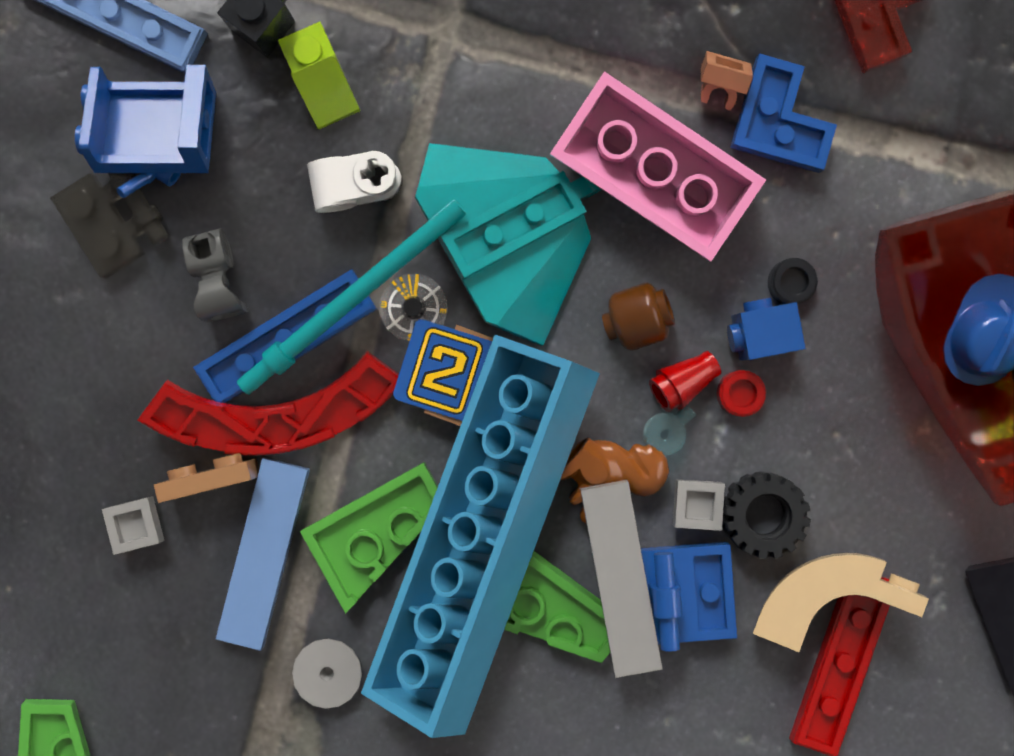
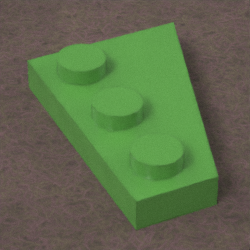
[300,462,438,614]
[504,551,610,663]
[18,699,91,756]

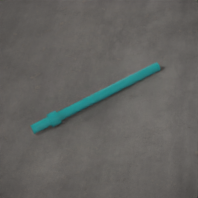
[237,199,467,395]

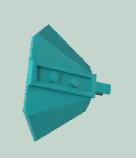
[415,143,602,346]

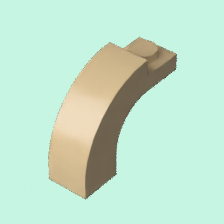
[753,553,929,652]

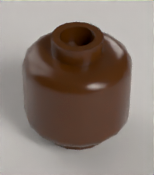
[602,283,675,351]

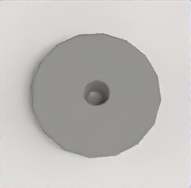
[292,638,362,709]

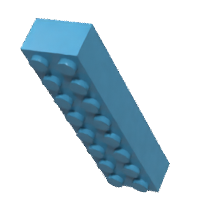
[361,335,600,738]

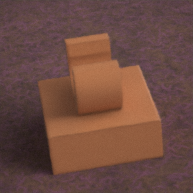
[701,51,753,110]

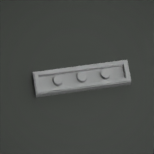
[580,480,663,678]

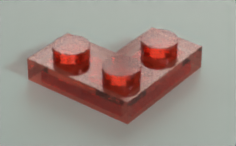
[834,0,922,74]

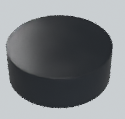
[768,258,818,304]

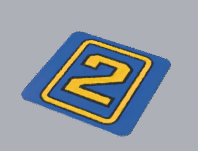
[393,319,492,421]

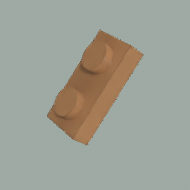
[154,453,259,503]

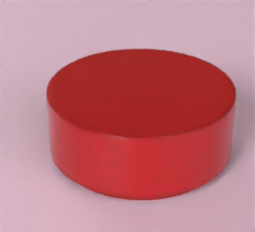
[717,370,766,417]

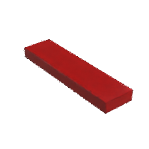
[789,576,890,756]

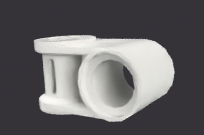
[307,151,402,213]

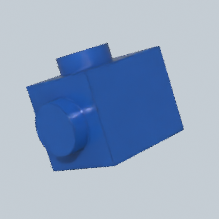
[727,298,806,360]

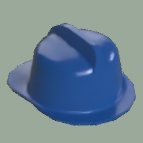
[943,274,1014,386]

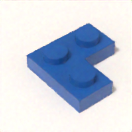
[730,54,837,173]

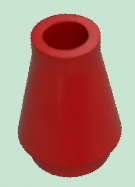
[649,351,722,412]

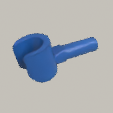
[116,173,181,198]

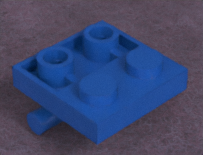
[641,542,737,652]

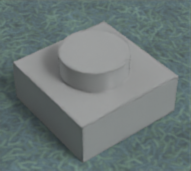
[672,479,725,531]
[102,496,165,555]

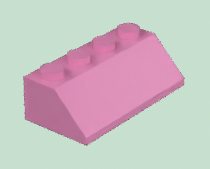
[550,71,766,262]

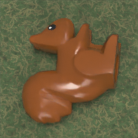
[560,437,669,524]

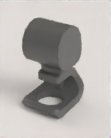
[182,228,249,323]

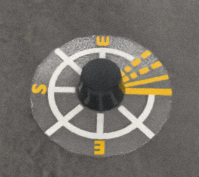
[379,273,448,342]

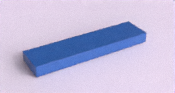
[193,269,378,403]

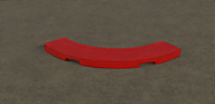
[137,351,399,456]

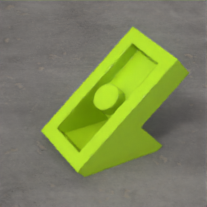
[278,21,361,129]

